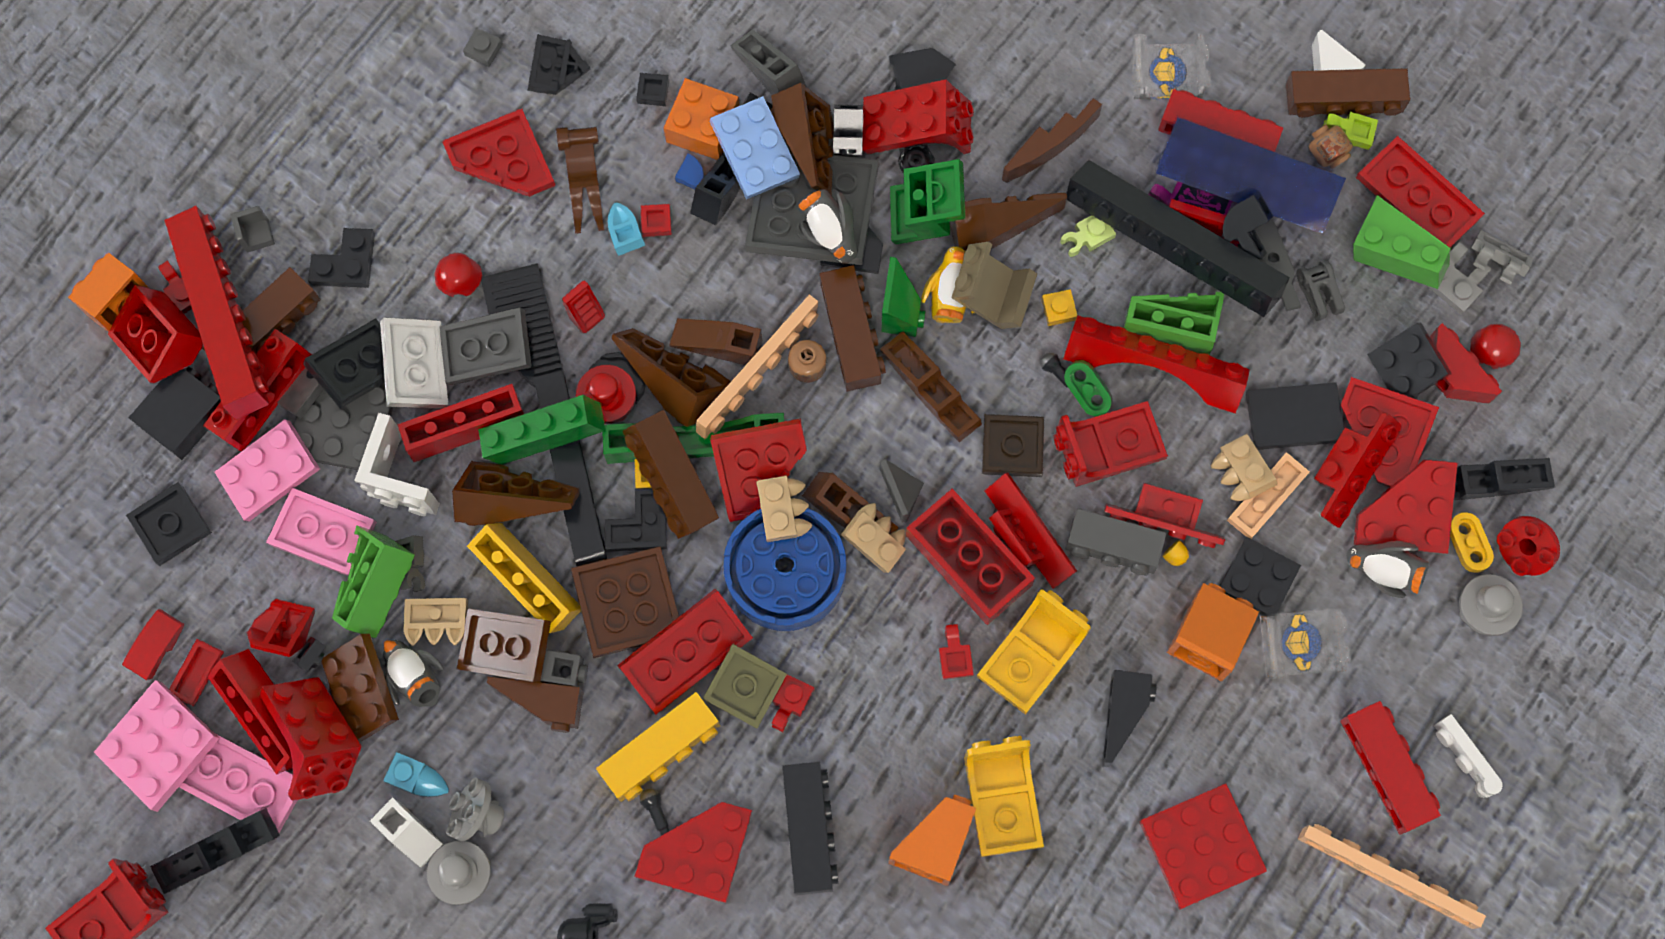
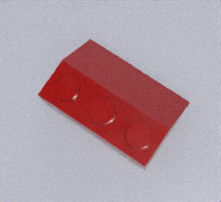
[108,285,203,383]

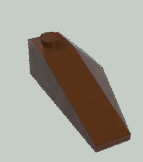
[950,192,1067,251]
[611,328,731,427]

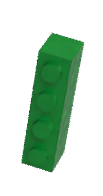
[478,395,605,465]

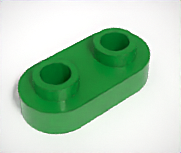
[1064,360,1113,417]

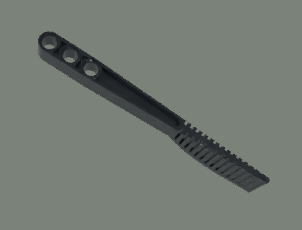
[481,263,607,567]

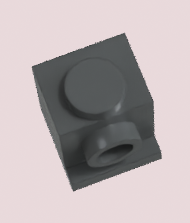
[540,650,588,687]

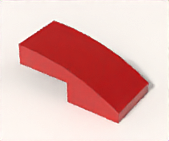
[122,609,185,680]

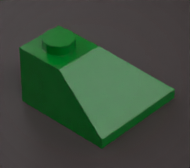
[881,257,926,337]

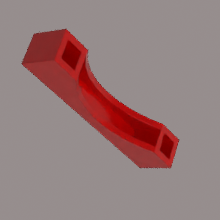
[1063,315,1250,414]

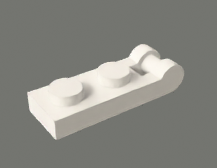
[1433,714,1503,798]

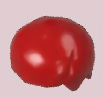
[434,253,482,297]
[1470,324,1521,369]

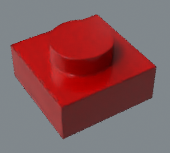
[641,204,672,237]

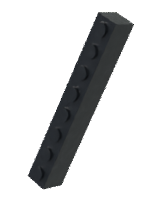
[1066,160,1290,317]

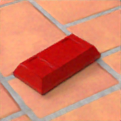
[169,639,224,707]

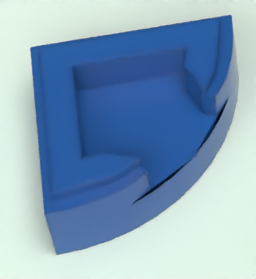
[675,153,704,190]

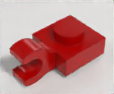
[158,261,192,314]
[939,624,974,680]
[771,674,814,732]

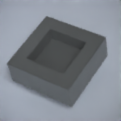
[463,27,503,67]

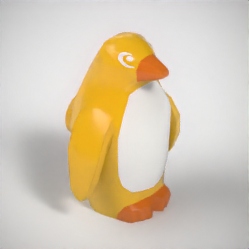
[921,246,974,323]

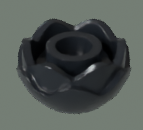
[898,144,935,174]

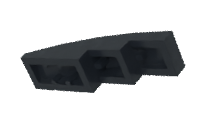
[1454,458,1555,500]
[150,808,280,894]

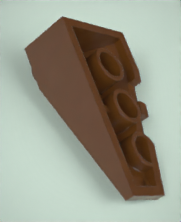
[771,83,834,195]
[452,461,580,526]

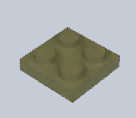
[702,644,787,729]

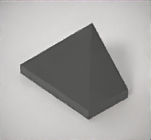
[880,459,924,523]

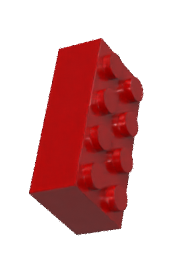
[906,488,1035,625]

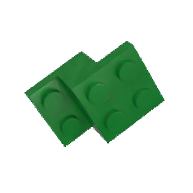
[890,159,965,245]

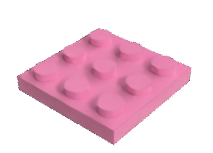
[94,680,220,812]

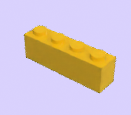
[467,523,581,633]
[595,692,720,802]

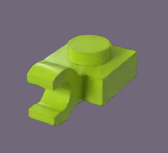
[1323,112,1378,150]

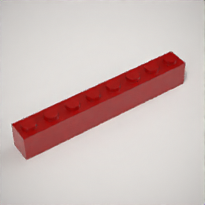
[164,206,269,420]

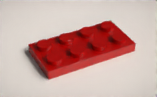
[1356,136,1485,248]
[617,589,753,715]

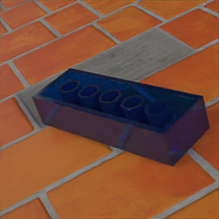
[1155,115,1346,234]

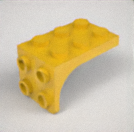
[976,589,1091,715]
[964,736,1044,857]

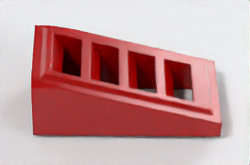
[562,280,605,333]

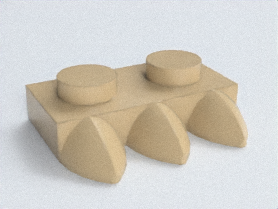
[1211,434,1277,501]
[757,476,812,542]
[841,503,906,573]
[404,598,468,646]

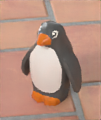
[799,189,858,264]
[1347,541,1429,598]
[383,640,444,707]

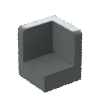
[230,206,275,253]

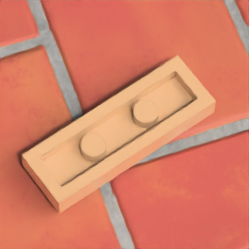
[1227,452,1310,539]

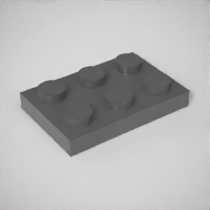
[439,308,531,385]

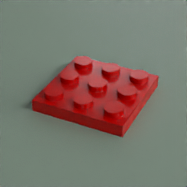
[1139,784,1267,910]

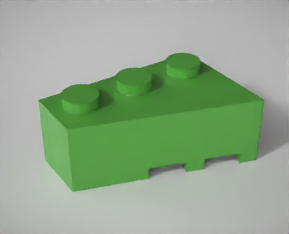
[1353,195,1451,289]
[1123,292,1224,355]
[332,525,415,638]

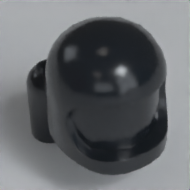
[557,903,618,939]

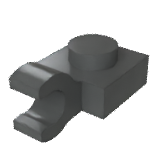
[395,535,425,592]

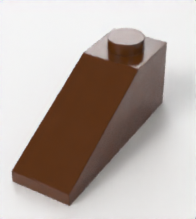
[802,472,899,534]
[487,677,584,733]

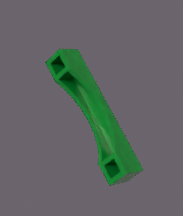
[602,412,785,464]

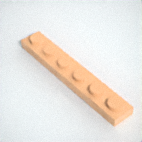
[696,294,819,439]
[1298,824,1486,929]

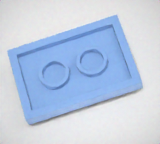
[709,96,800,200]

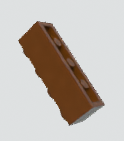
[1286,68,1410,118]
[819,265,886,392]
[202,267,321,354]
[623,410,719,539]

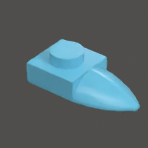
[608,202,646,256]
[383,752,449,797]

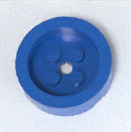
[723,508,847,631]

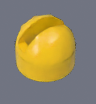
[1162,540,1189,566]

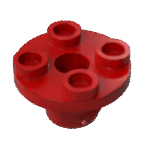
[576,365,636,424]
[1496,516,1560,576]

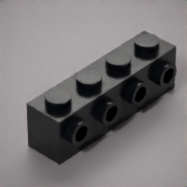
[782,762,838,896]

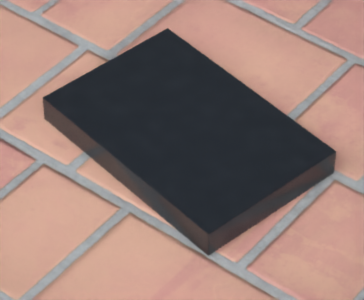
[303,318,385,409]
[1246,382,1344,450]

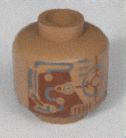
[1308,124,1353,169]
[788,340,827,383]

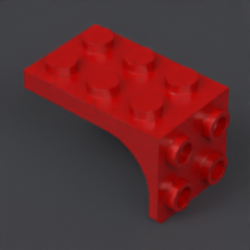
[862,80,974,154]
[1053,401,1168,487]
[259,677,362,801]
[45,858,169,939]

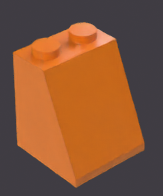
[1166,583,1259,682]
[888,795,976,886]

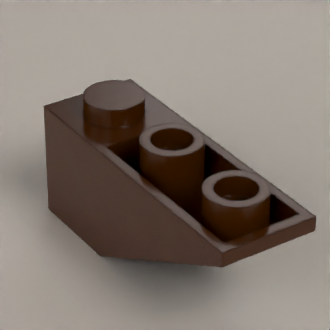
[669,318,763,366]

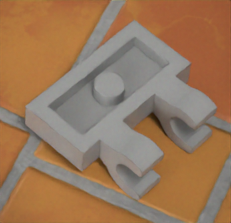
[1471,230,1533,285]
[1426,242,1491,315]

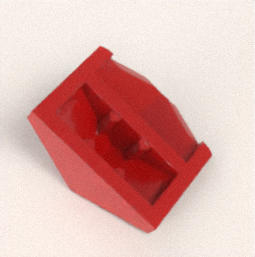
[247,599,315,657]

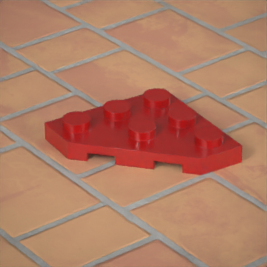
[442,108,556,197]
[1341,377,1439,487]
[710,418,807,522]
[1354,459,1458,554]
[634,802,753,903]

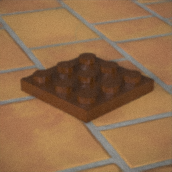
[571,547,679,659]

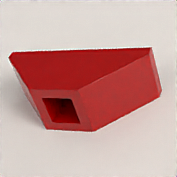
[1430,323,1502,404]

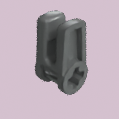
[1297,260,1345,321]

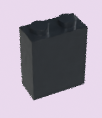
[128,366,221,460]

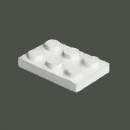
[380,318,448,409]

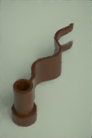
[556,127,604,234]

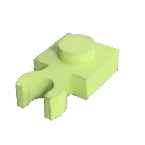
[1060,215,1116,257]

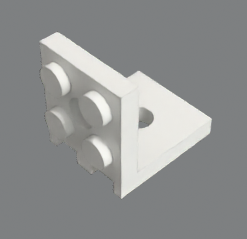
[354,413,440,516]

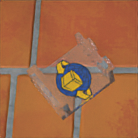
[1131,33,1211,99]
[1260,608,1351,679]

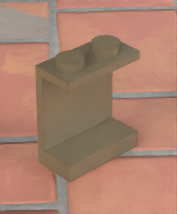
[951,242,1037,329]

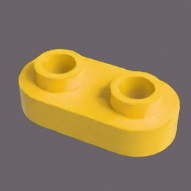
[1450,512,1494,573]

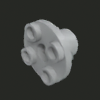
[1459,574,1523,636]
[446,777,504,841]
[427,841,491,905]

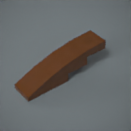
[1002,98,1102,183]
[880,332,982,442]

